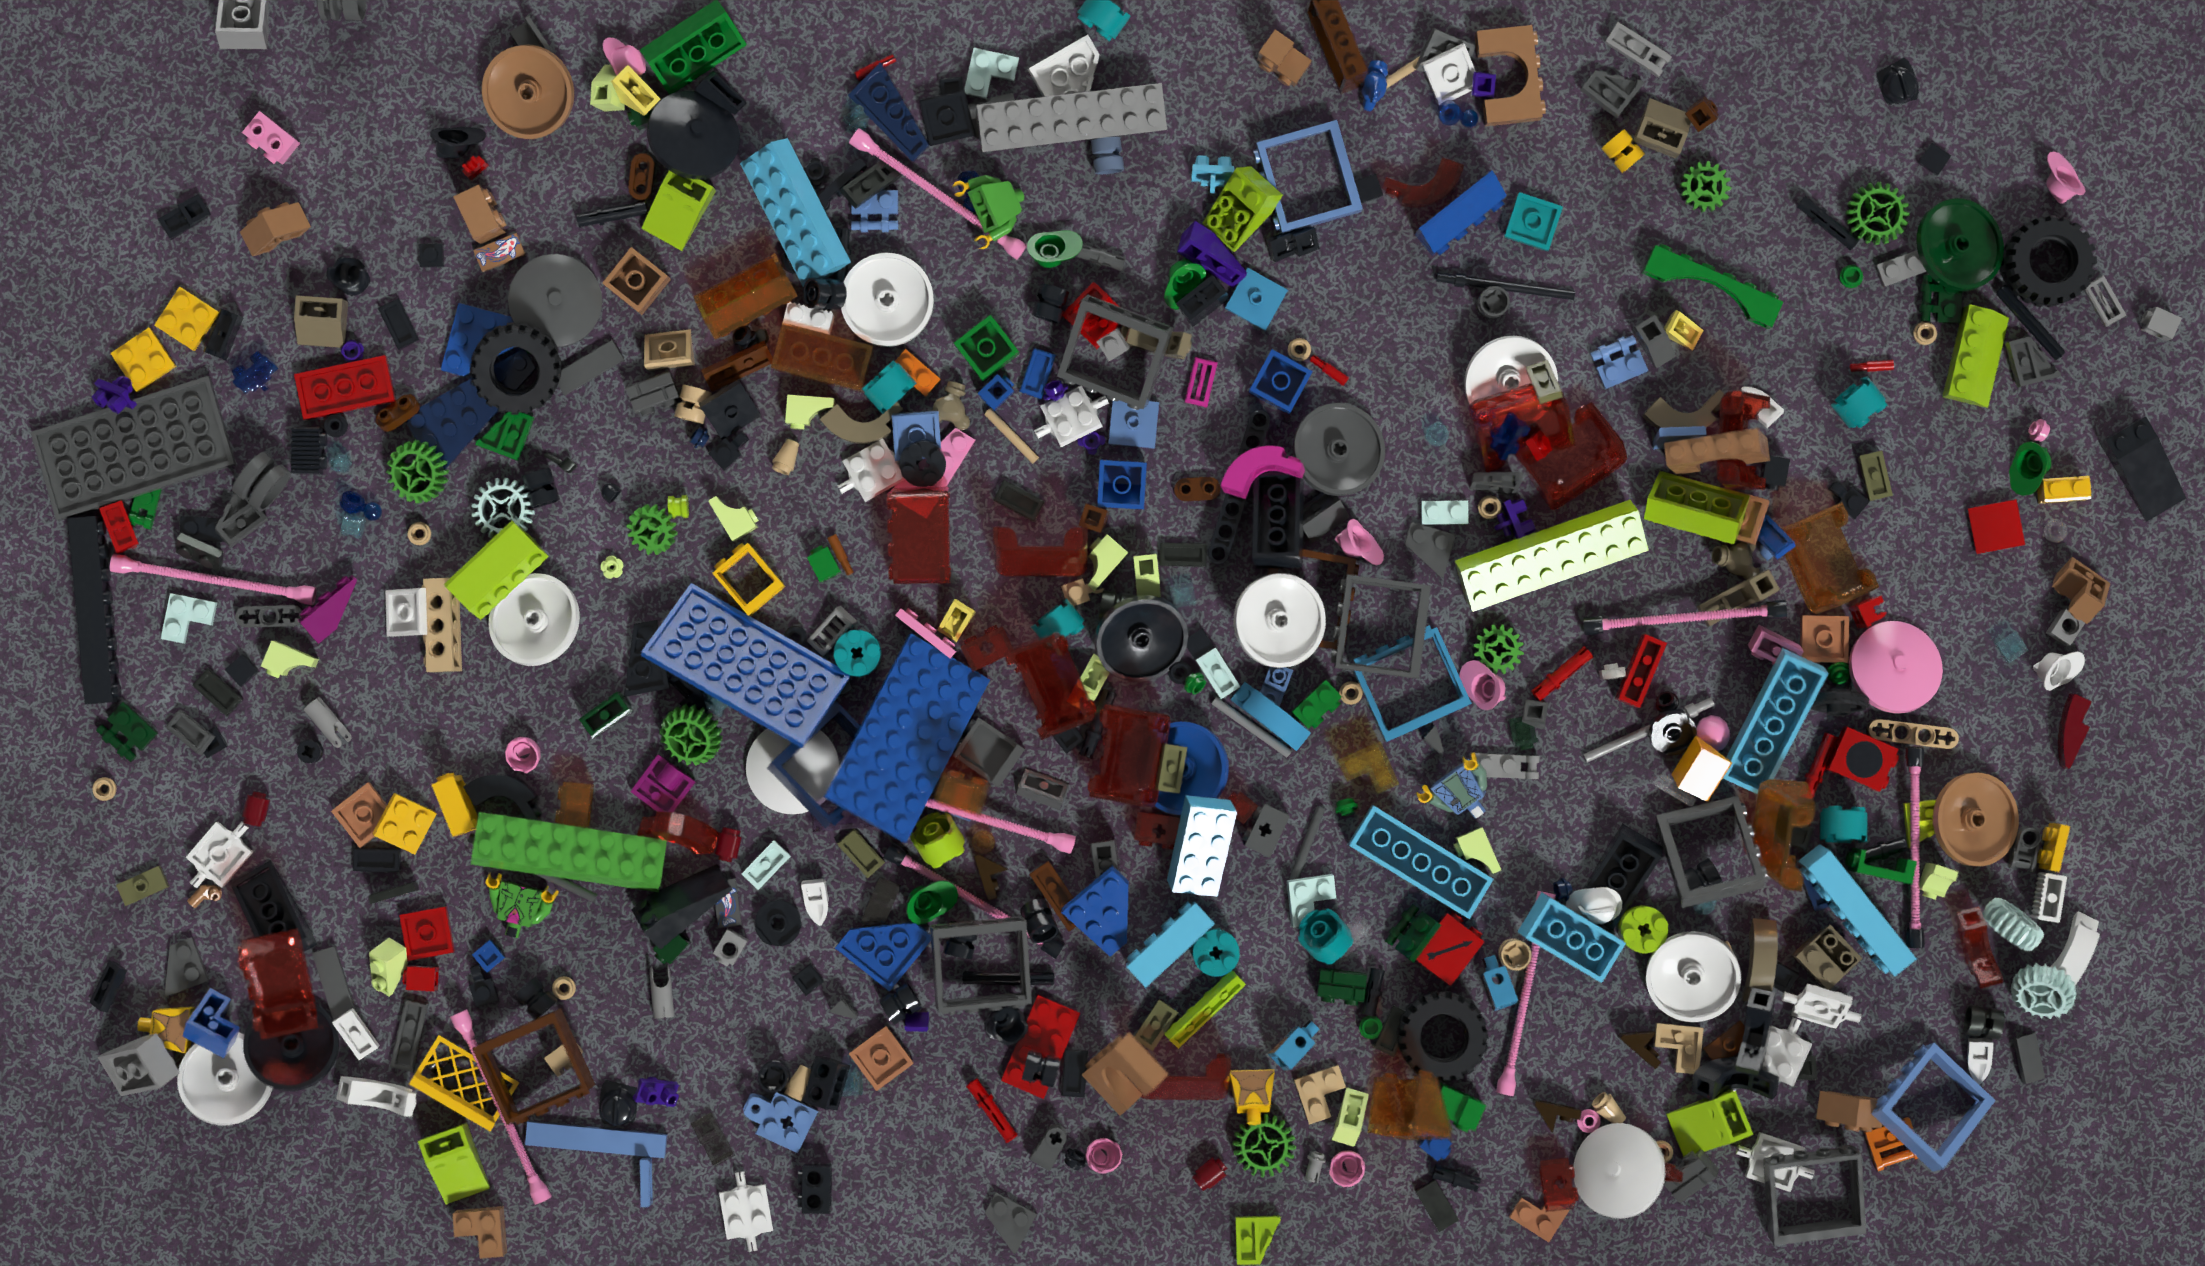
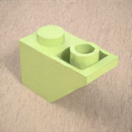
[590,64,625,111]
[1133,554,1161,598]
[369,938,408,997]

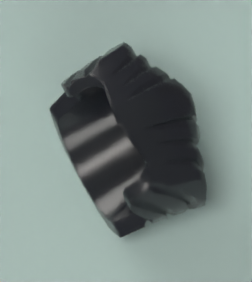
[326,256,371,296]
[984,1006,1028,1046]

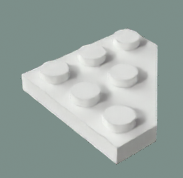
[1027,35,1099,97]

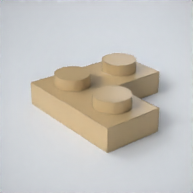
[1653,1023,1703,1074]
[1294,1065,1346,1125]

